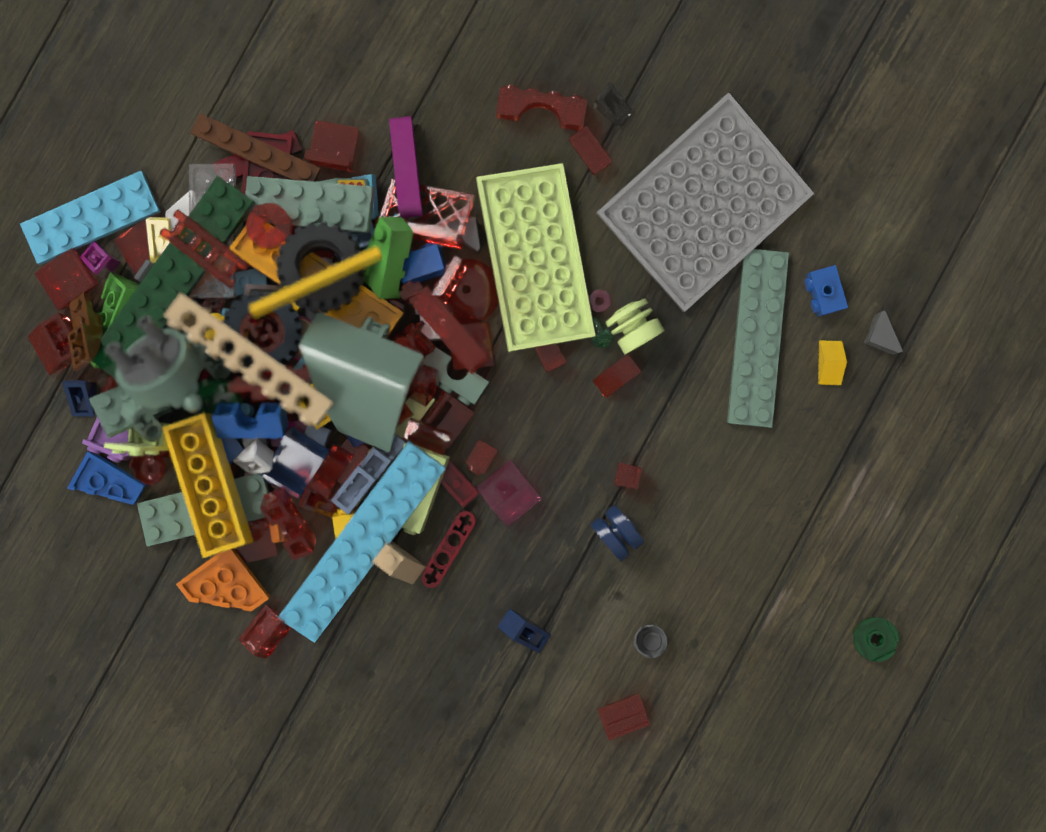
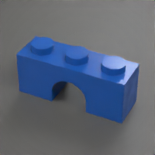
[212,403,289,439]

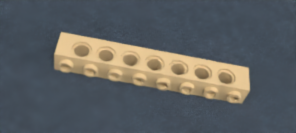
[164,293,335,426]

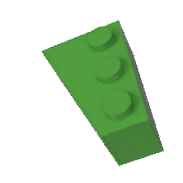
[364,217,413,299]

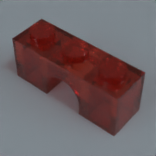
[260,487,316,561]

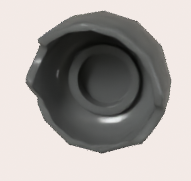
[634,624,668,658]

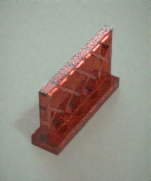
[374,179,475,249]

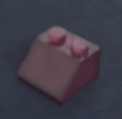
[476,460,542,527]

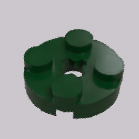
[853,616,899,662]

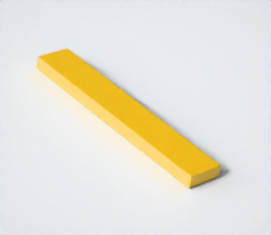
[249,247,382,318]

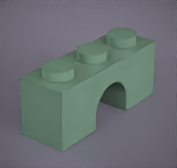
[419,346,489,406]

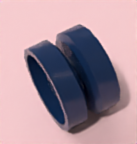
[590,505,645,562]

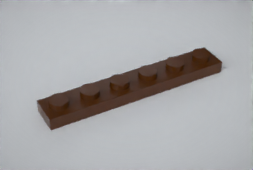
[190,113,321,182]

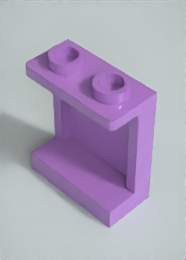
[82,417,131,463]

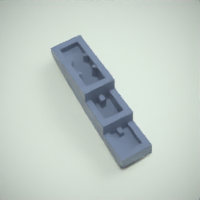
[331,434,407,514]

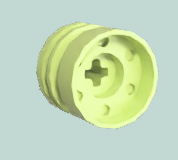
[605,298,665,355]

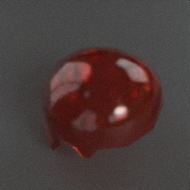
[129,452,166,485]

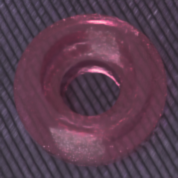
[589,290,611,312]

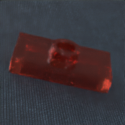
[403,418,452,456]

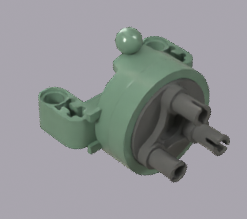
[106,316,231,442]

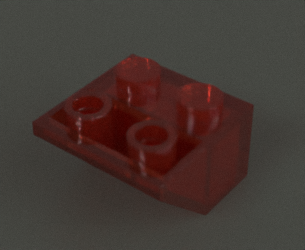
[28,313,73,375]

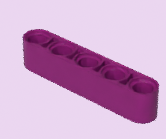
[389,116,423,219]

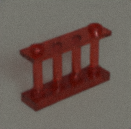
[410,286,489,375]

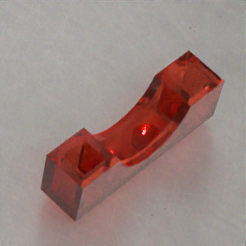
[496,85,587,131]

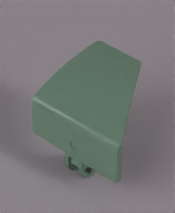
[300,313,423,452]

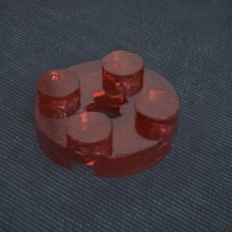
[246,203,293,249]

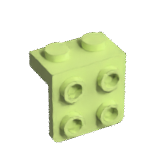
[104,422,170,456]

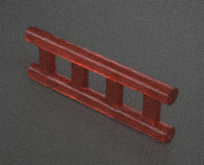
[159,209,249,289]

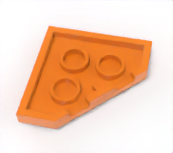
[176,548,271,611]

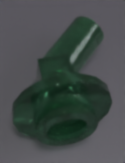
[592,317,614,348]

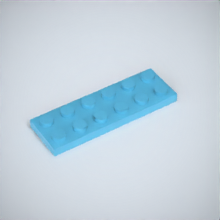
[20,171,161,265]

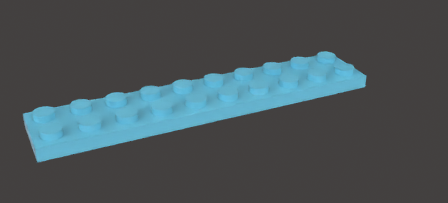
[278,441,446,643]

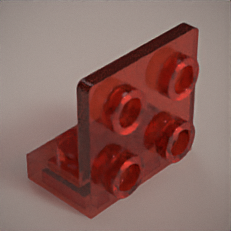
[304,121,359,172]

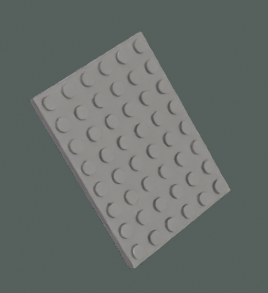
[596,93,814,312]

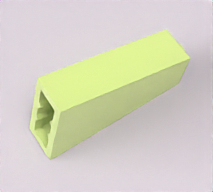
[402,442,450,535]

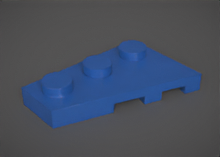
[67,451,147,505]

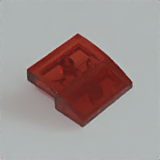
[114,216,155,275]
[35,248,98,310]

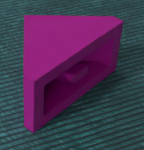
[80,241,121,279]

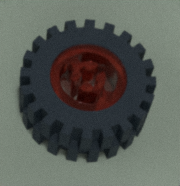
[222,291,302,374]

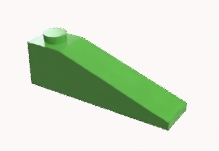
[90,271,140,369]

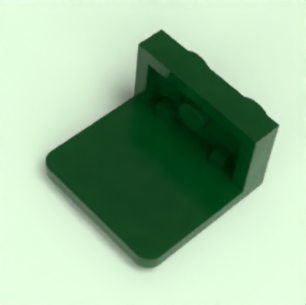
[181,378,244,414]

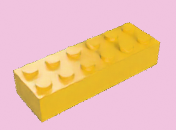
[162,413,254,558]

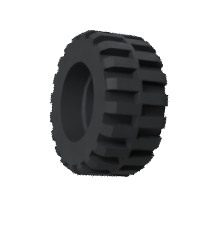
[276,222,365,313]

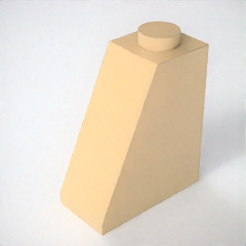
[373,540,426,585]

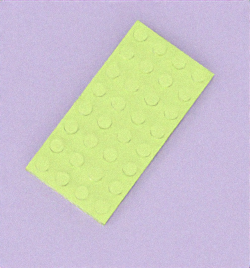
[476,163,595,352]

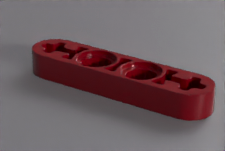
[421,511,476,588]

